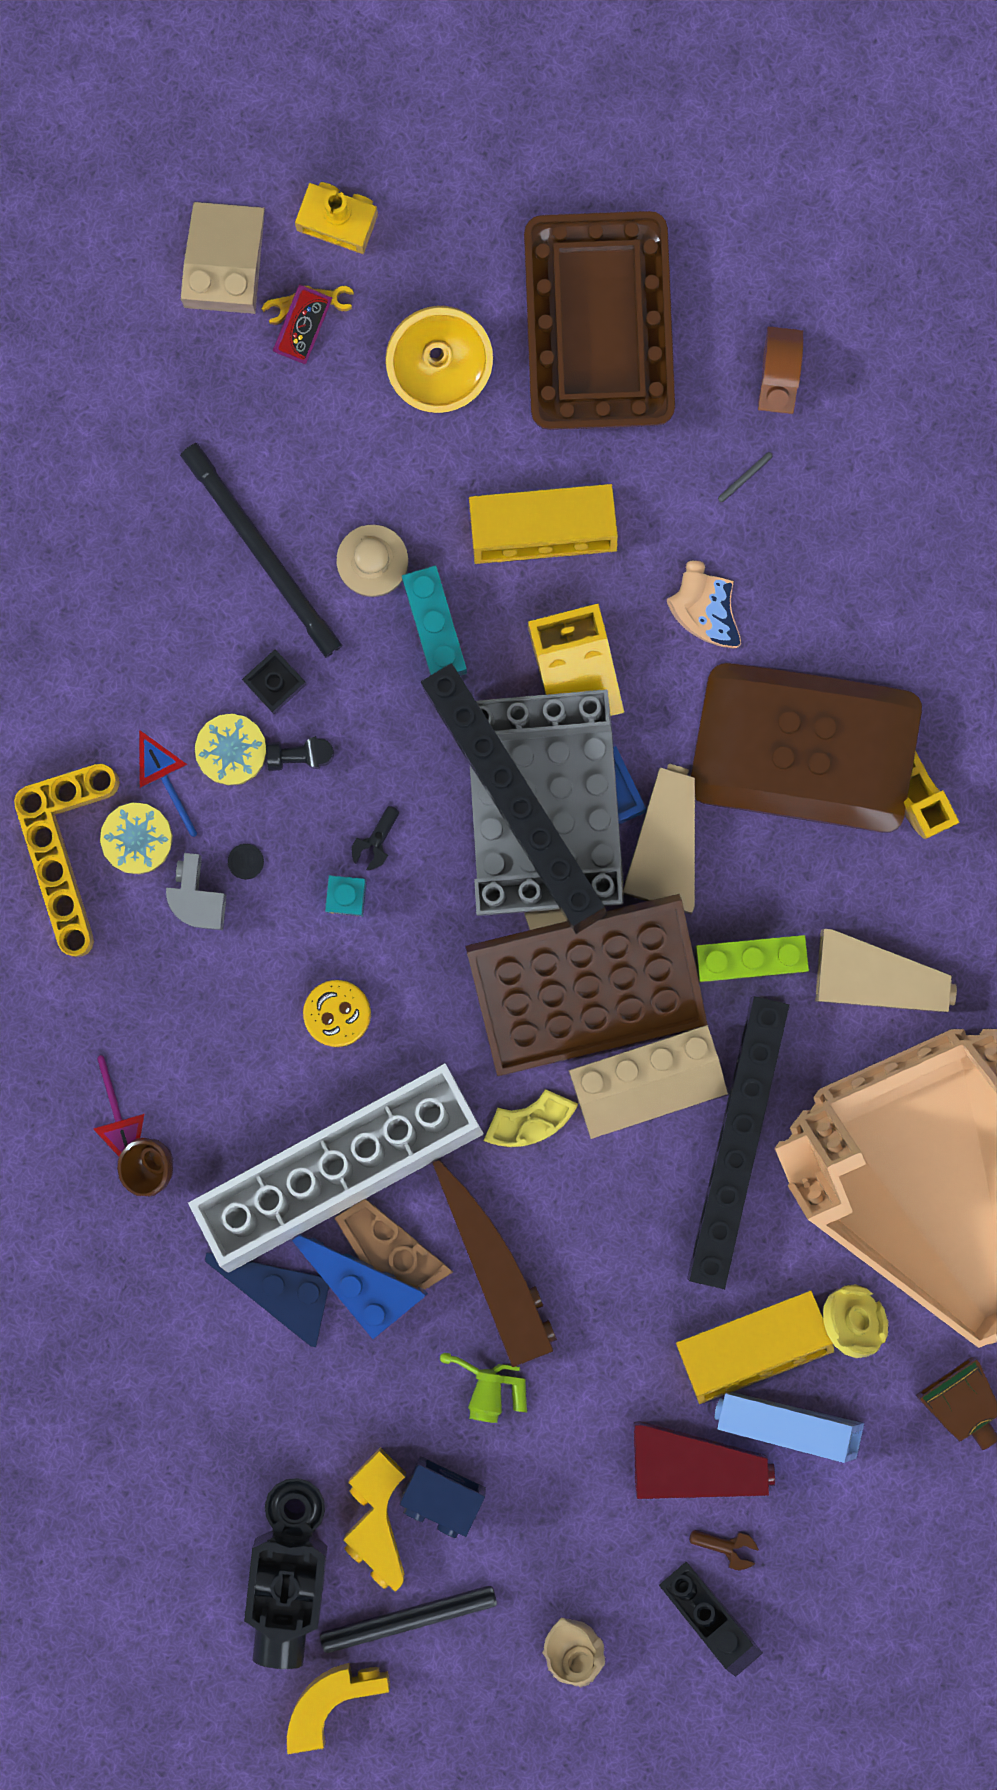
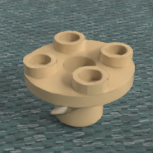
[337,525,408,597]

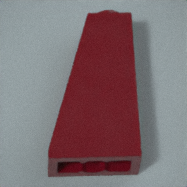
[634,1421,775,1499]

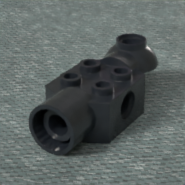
[244,1478,328,1669]

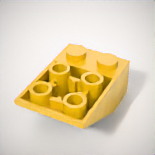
[528,604,624,716]

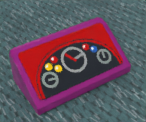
[273,284,332,365]

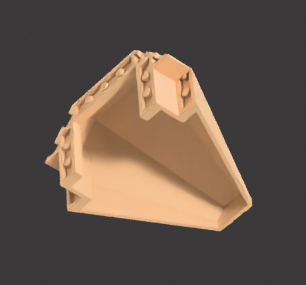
[775,1029,997,1348]

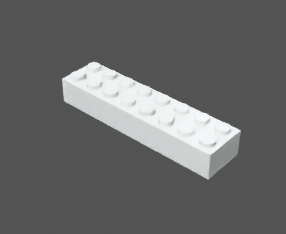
[188,1064,484,1273]

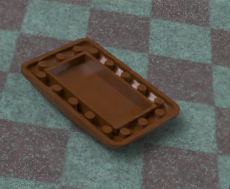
[524,211,675,430]
[691,663,922,833]

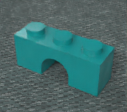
[402,566,467,676]

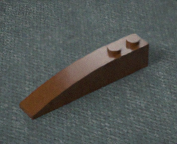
[433,1159,557,1367]

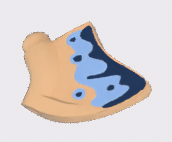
[667,561,741,648]

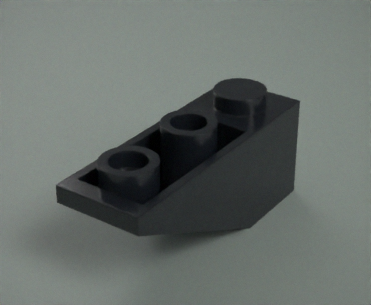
[659,1562,763,1677]

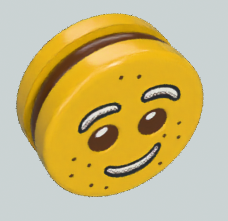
[303,980,371,1047]

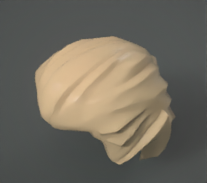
[542,1618,605,1688]

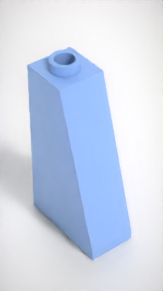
[715,1392,864,1463]

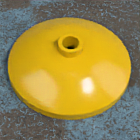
[385,306,493,413]

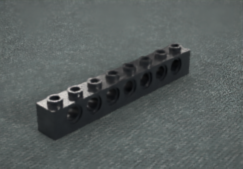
[421,663,607,934]
[687,996,790,1290]

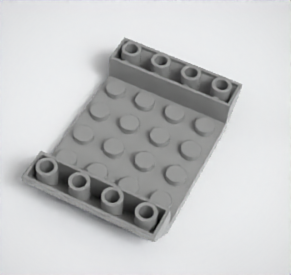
[470,689,623,916]

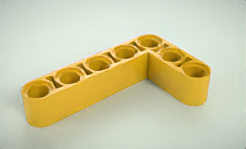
[14,764,120,957]

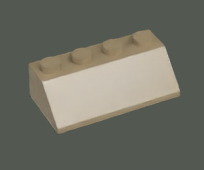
[568,1025,728,1139]

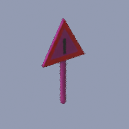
[93,1055,145,1156]

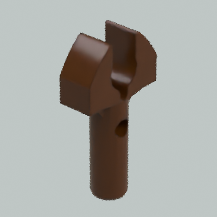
[689,1530,759,1571]

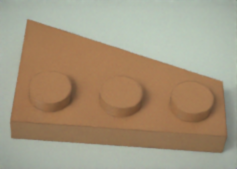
[334,1198,453,1289]

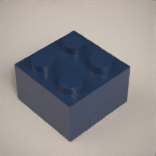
[399,1456,486,1538]

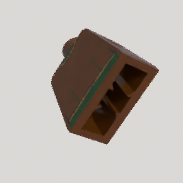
[916,1357,997,1450]

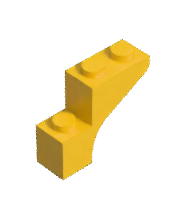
[343,1447,406,1592]

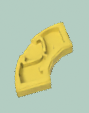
[483,1089,578,1147]

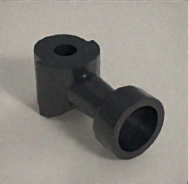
[266,736,334,771]

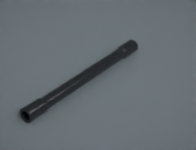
[180,443,343,658]

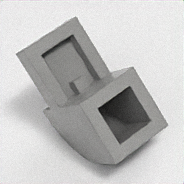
[166,853,227,931]

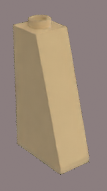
[623,764,695,914]
[815,929,957,1012]

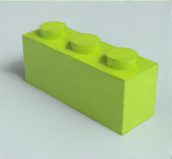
[694,935,809,982]

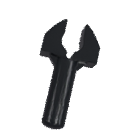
[352,806,399,871]

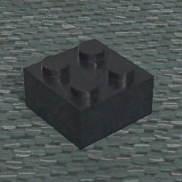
[242,649,307,714]

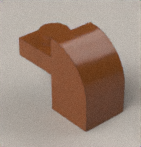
[758,326,803,414]

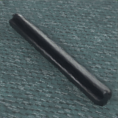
[320,1586,497,1653]

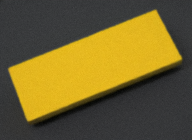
[469,484,618,564]
[676,1291,834,1405]

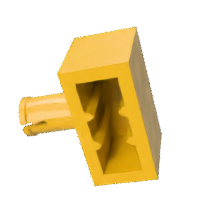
[295,182,378,255]

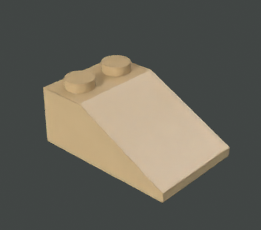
[181,202,265,314]

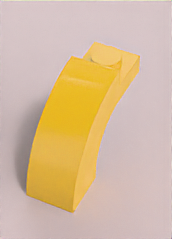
[904,751,960,839]
[287,1663,390,1754]

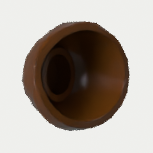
[117,1138,174,1197]

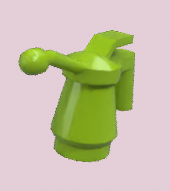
[440,1353,527,1423]

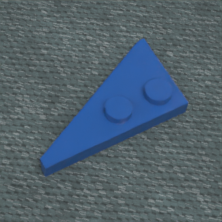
[292,1234,428,1339]

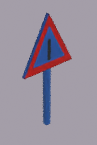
[139,730,197,837]

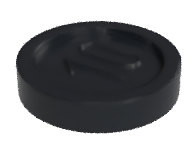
[228,844,264,880]

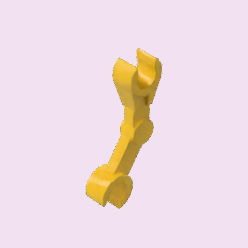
[262,286,354,325]

